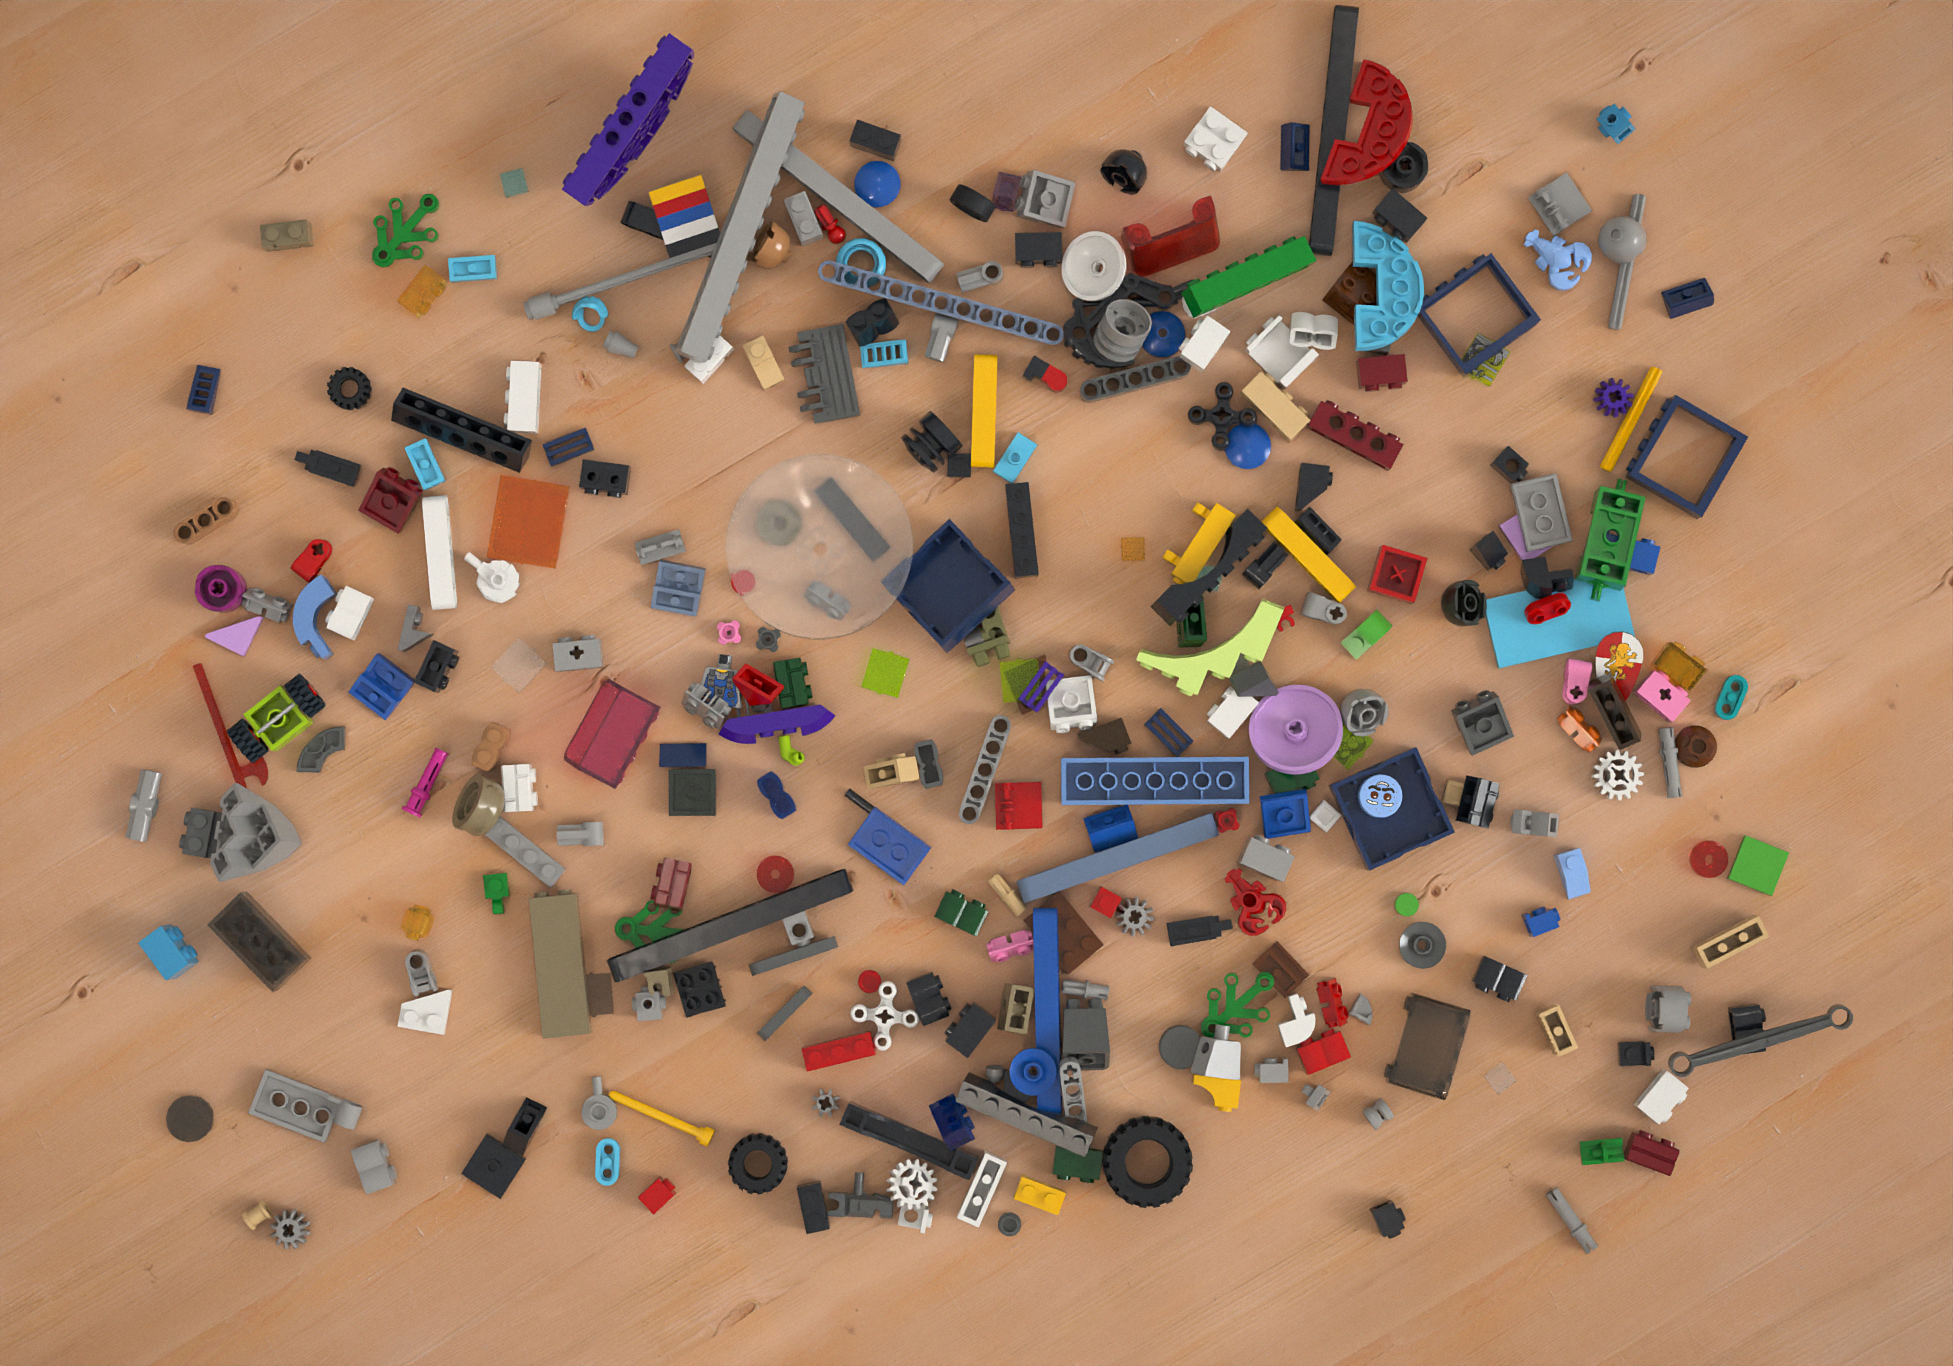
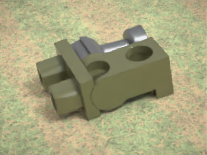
[964,605,1011,667]

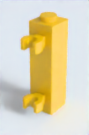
[1162,502,1236,584]

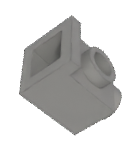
[1254,1057,1288,1083]

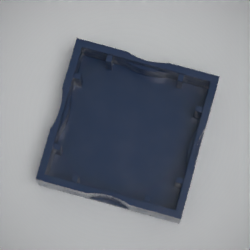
[881,519,1015,653]
[1328,747,1455,871]

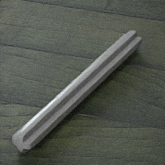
[1608,194,1646,330]

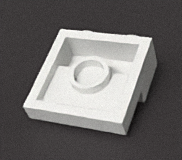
[1183,106,1248,172]
[1045,675,1097,733]

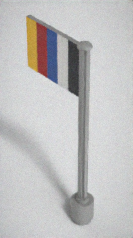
[523,175,720,320]

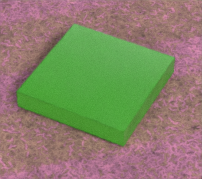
[1727,835,1789,896]

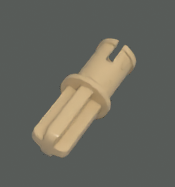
[988,874,1028,917]

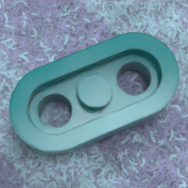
[1714,675,1748,720]

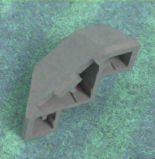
[210,783,302,882]

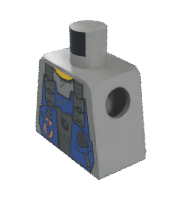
[701,654,743,709]

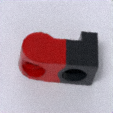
[1022,356,1067,393]

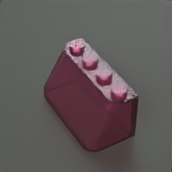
[564,679,661,789]

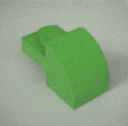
[1341,609,1393,660]

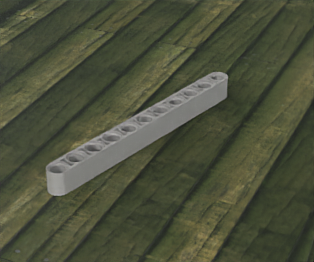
[732,110,944,283]

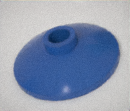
[1142,311,1185,358]
[1010,1048,1057,1096]

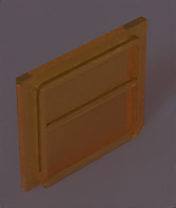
[487,475,570,569]

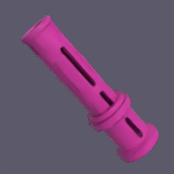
[402,747,449,818]

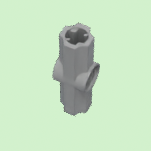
[125,769,162,842]

